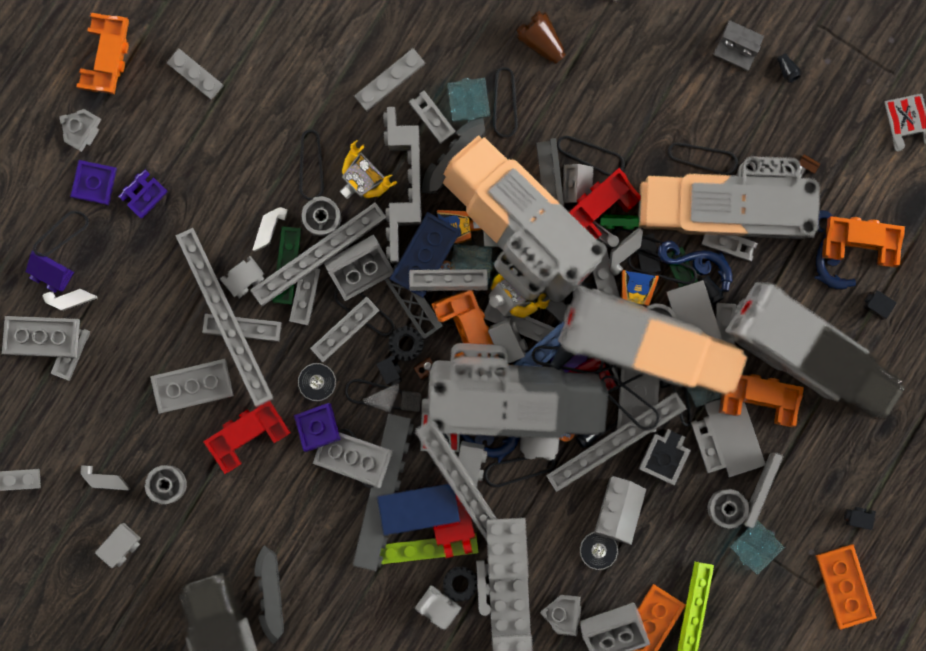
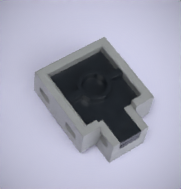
[638,429,690,485]

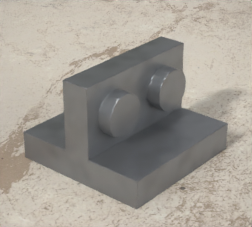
[713,21,764,72]

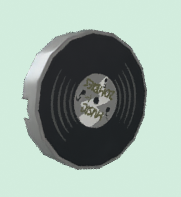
[298,363,336,401]
[580,532,618,570]

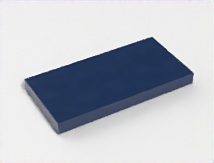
[390,212,461,298]
[377,484,460,535]

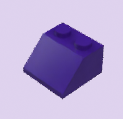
[26,250,74,293]

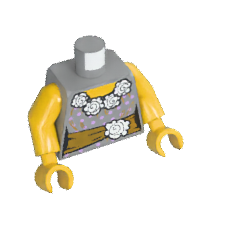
[340,140,397,199]
[489,267,550,318]

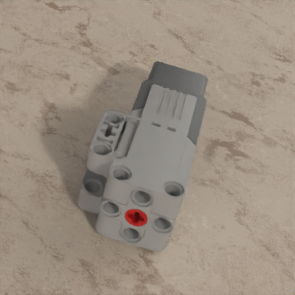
[427,343,607,438]

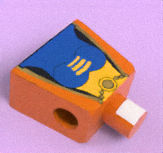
[437,210,482,245]
[621,270,659,307]

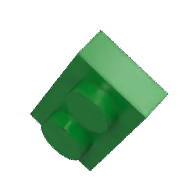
[599,214,639,229]

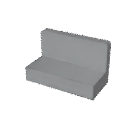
[563,164,593,204]

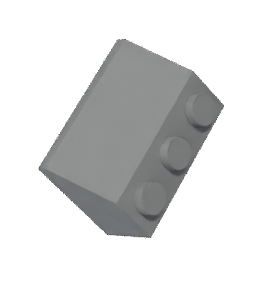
[324,234,394,301]
[594,476,646,545]
[580,602,650,651]

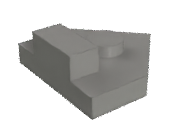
[59,109,102,152]
[540,595,581,636]

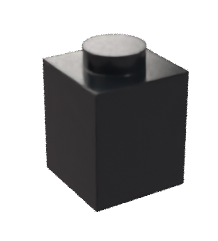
[863,290,897,320]

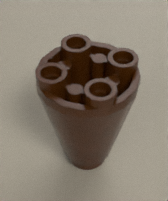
[516,11,566,64]

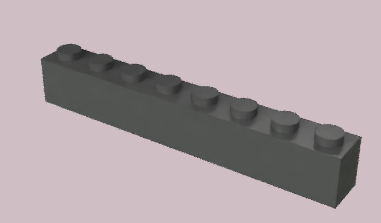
[353,414,414,571]

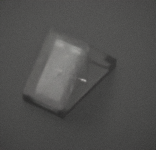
[363,383,400,413]

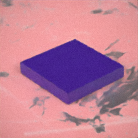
[71,160,117,205]
[294,403,341,452]

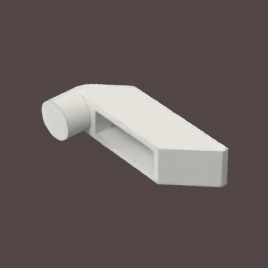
[252,207,288,252]
[43,289,97,311]

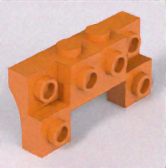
[76,13,129,94]
[822,216,905,268]
[432,290,499,358]
[719,374,804,427]

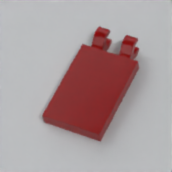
[433,493,475,558]

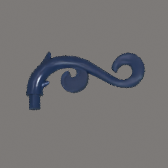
[814,210,856,290]
[658,241,733,292]
[460,434,520,462]

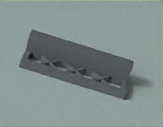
[536,138,564,207]
[384,264,443,339]

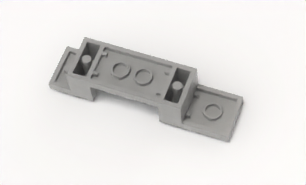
[384,107,421,265]
[486,518,532,651]

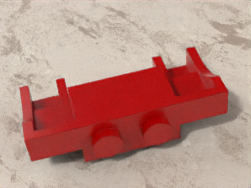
[569,168,641,239]
[203,401,291,474]

